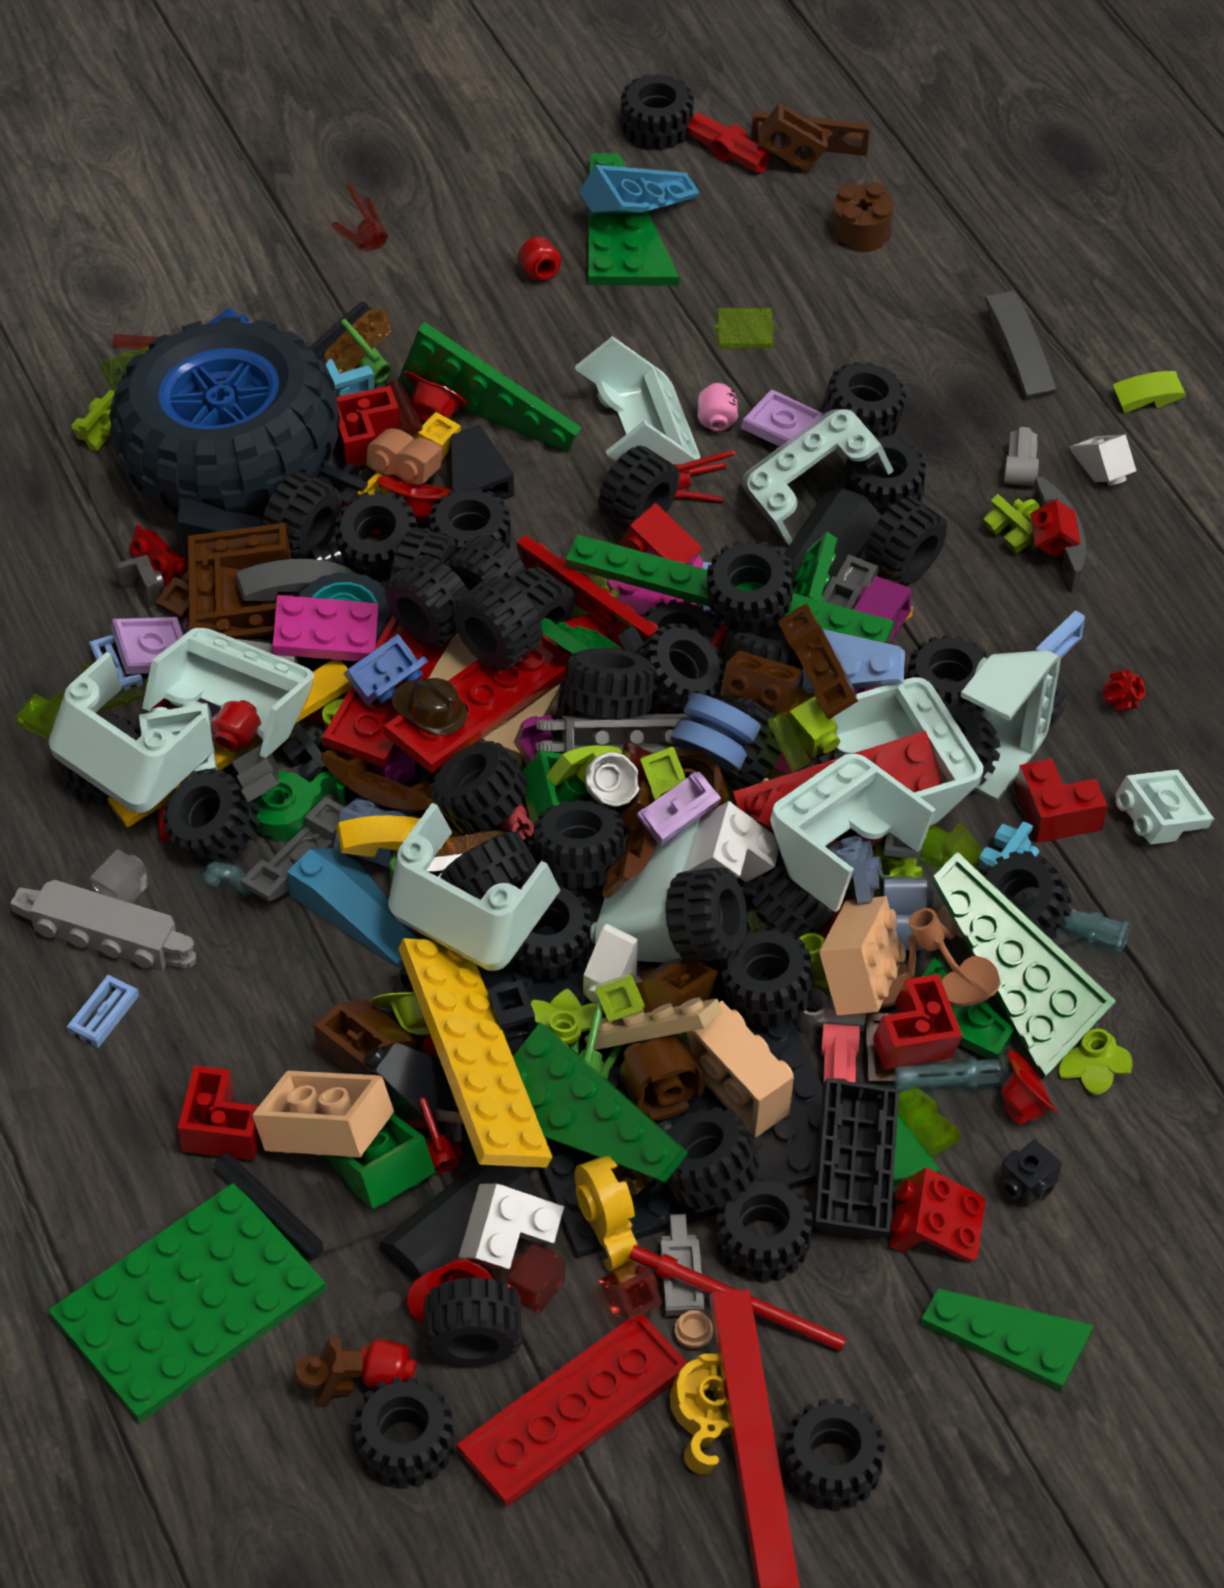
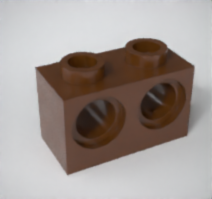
[759,103,828,172]
[720,650,803,714]

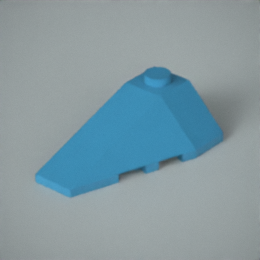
[579,165,700,214]
[287,848,418,967]

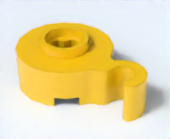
[575,1156,638,1271]
[670,1353,731,1475]

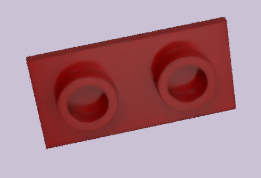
[129,524,189,587]

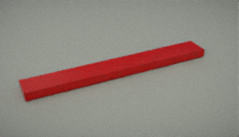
[709,1289,800,1588]

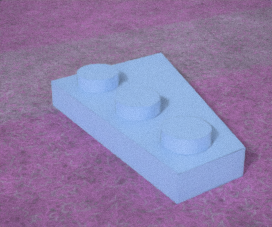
[802,629,905,694]

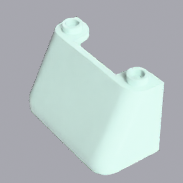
[591,818,701,963]

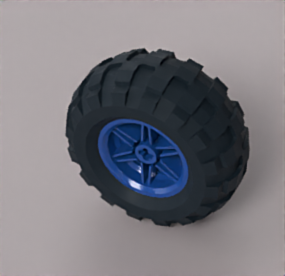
[109,317,340,515]

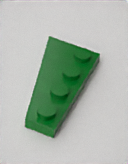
[921,1289,1094,1393]

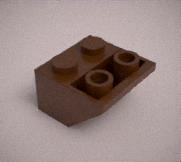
[633,958,718,1013]
[314,1000,419,1074]

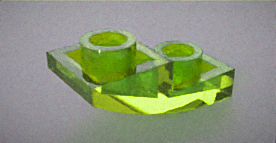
[898,1086,961,1157]

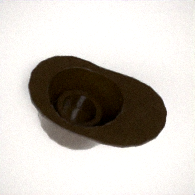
[391,678,467,735]

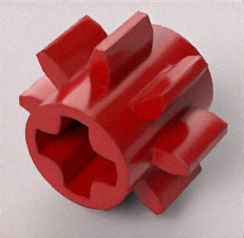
[1103,669,1145,712]

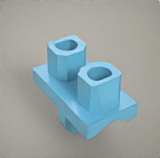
[979,821,1039,871]

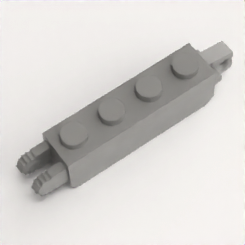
[537,714,693,755]
[10,880,196,971]

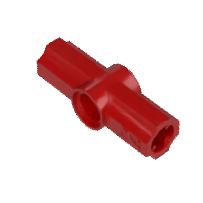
[687,112,772,174]

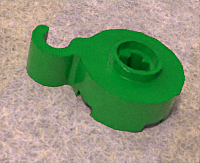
[253,771,347,842]

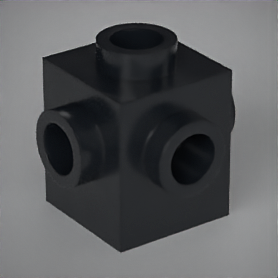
[1000,1139,1062,1207]

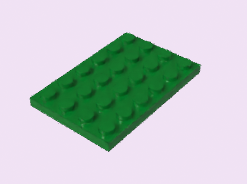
[48,1183,326,1424]

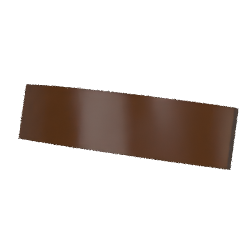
[778,603,858,719]
[321,749,437,810]
[602,779,656,899]

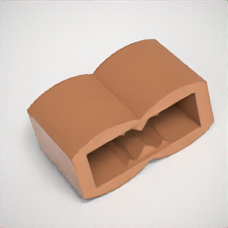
[366,429,442,484]

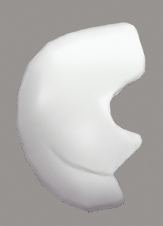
[585,752,640,807]

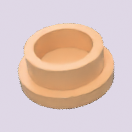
[675,1310,713,1349]

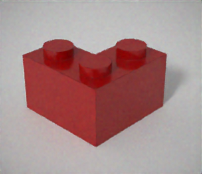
[337,386,400,467]
[619,503,702,565]
[1016,758,1107,843]
[873,974,963,1070]
[178,1066,260,1161]

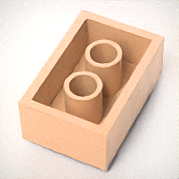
[819,896,905,1016]
[686,1001,794,1138]
[252,1071,394,1158]

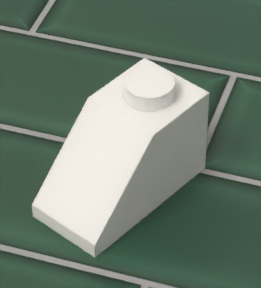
[1070,434,1136,486]
[583,924,638,1003]

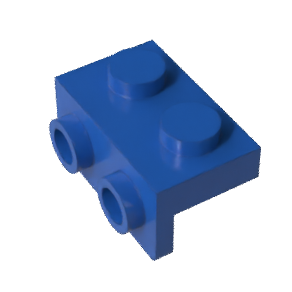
[343,634,428,706]

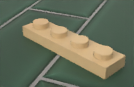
[585,998,723,1050]

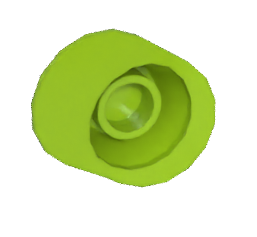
[371,992,430,1036]

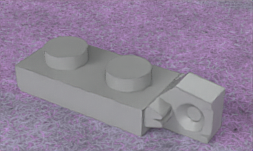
[660,1214,704,1316]

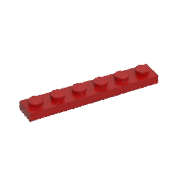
[516,535,659,643]

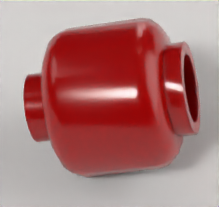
[518,237,561,282]
[210,700,262,752]
[360,1338,417,1390]

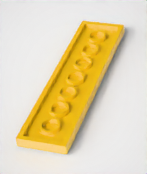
[398,938,552,1168]

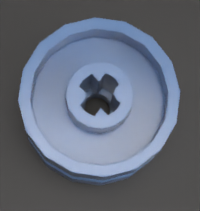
[670,693,761,772]

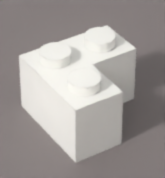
[686,801,779,882]
[459,1184,564,1269]

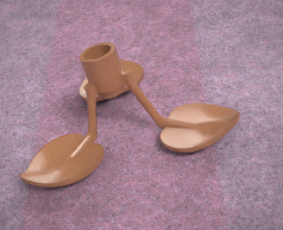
[880,905,1000,1008]

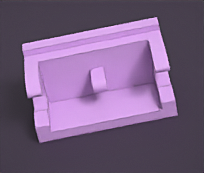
[637,771,721,846]

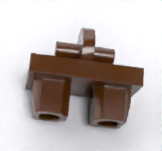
[293,1337,363,1407]

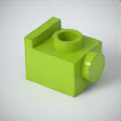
[789,696,840,758]

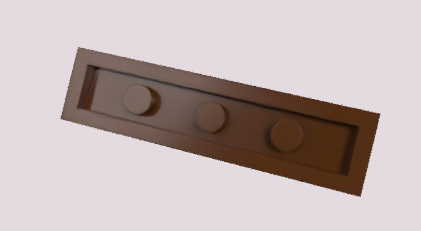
[751,111,871,156]

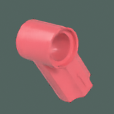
[821,1024,860,1083]

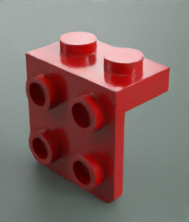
[889,1167,985,1263]

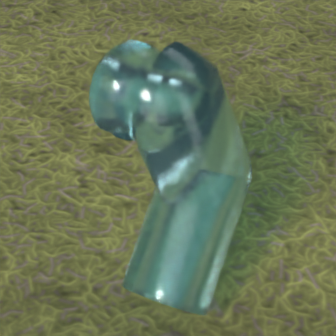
[203,861,252,895]

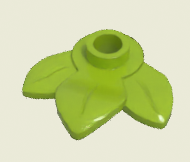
[531,989,603,1044]
[1059,1028,1133,1095]

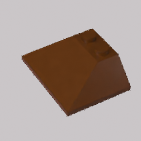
[188,523,295,639]

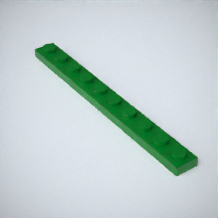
[566,534,894,644]

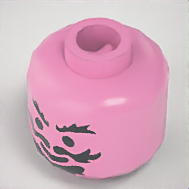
[697,383,738,431]

